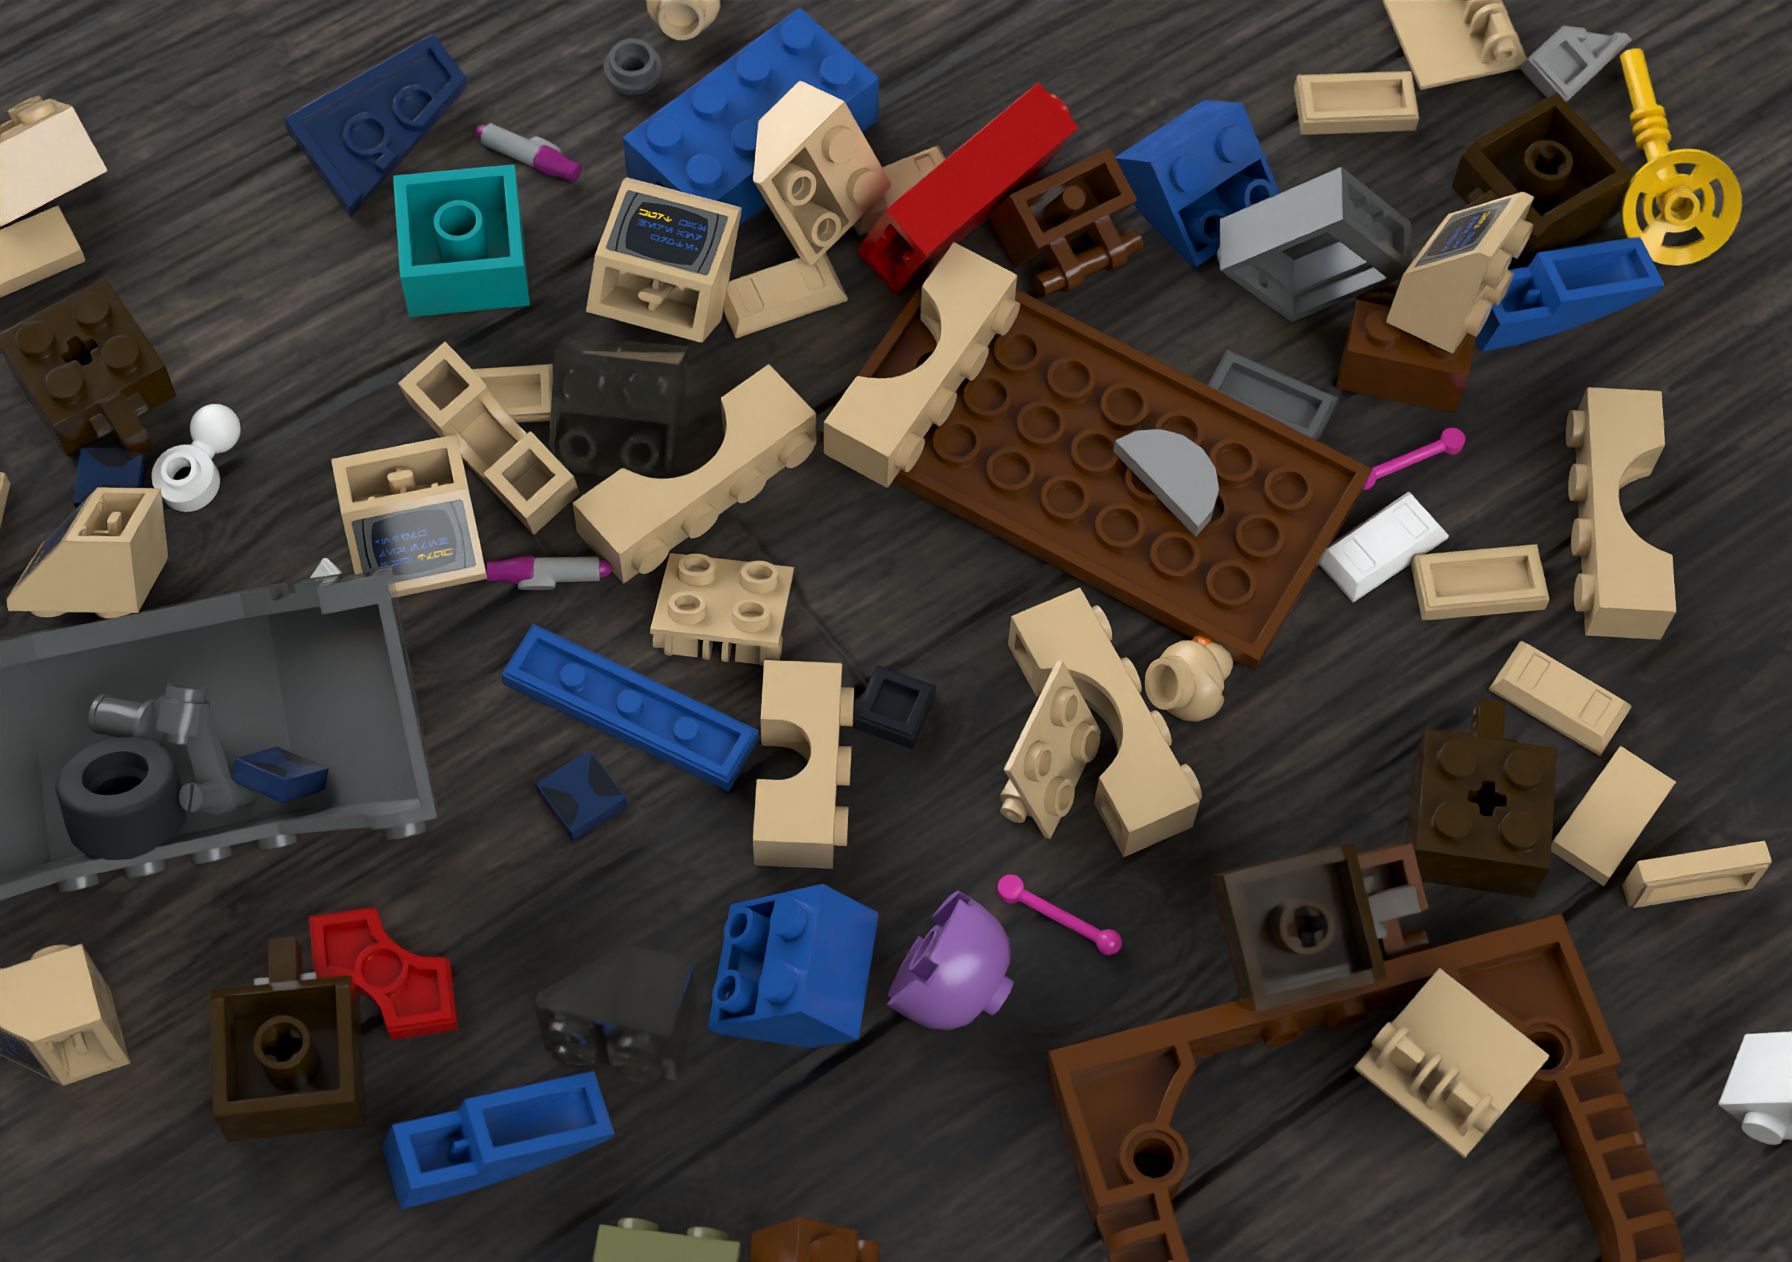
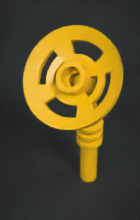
[1620,48,1742,265]

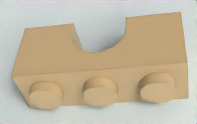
[398,342,580,535]
[753,660,854,869]

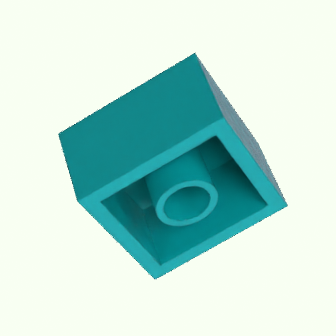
[393,164,530,317]

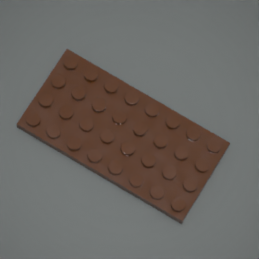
[819,252,1373,672]

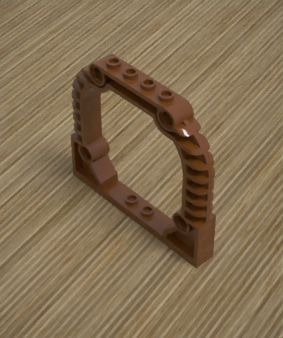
[1044,914,1684,1262]

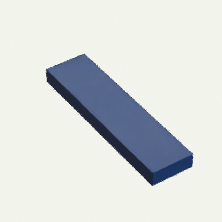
[501,624,759,792]

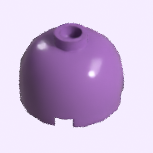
[887,890,1013,1030]

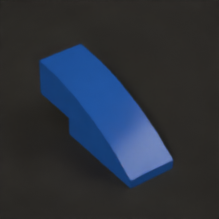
[1476,237,1665,352]
[382,1071,614,1210]

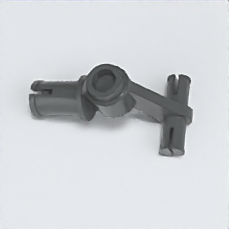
[88,683,259,814]

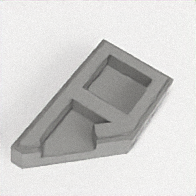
[1519,26,1631,102]

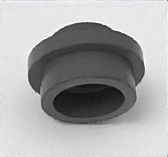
[604,38,662,95]

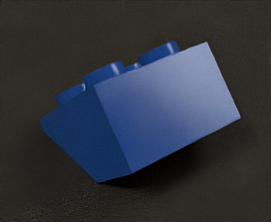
[1115,100,1280,267]
[707,884,879,1048]

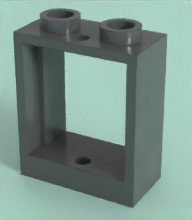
[1217,167,1413,322]

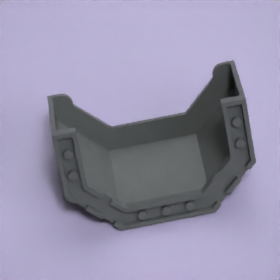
[0,565,438,900]

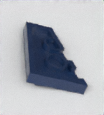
[284,33,466,218]

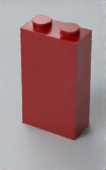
[857,82,1079,295]

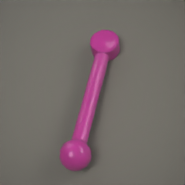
[1364,427,1465,490]
[997,875,1122,956]

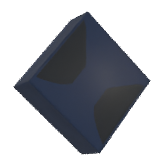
[73,448,147,509]
[232,747,329,803]
[535,749,628,841]

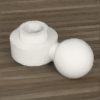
[152,404,241,512]

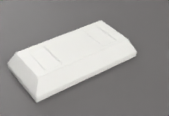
[1319,492,1449,603]

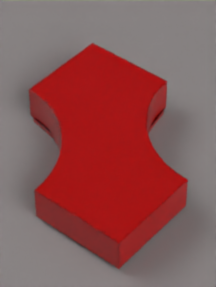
[309,907,459,1040]

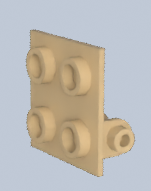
[1382,0,1527,90]
[650,553,794,666]
[1000,660,1101,839]
[1354,968,1550,1158]

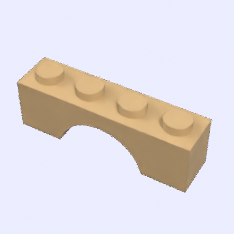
[824,242,1020,488]
[573,364,816,584]
[1566,387,1676,640]
[1008,588,1202,857]

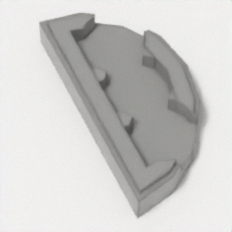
[1113,429,1219,537]

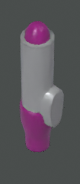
[476,123,582,182]
[487,556,612,590]

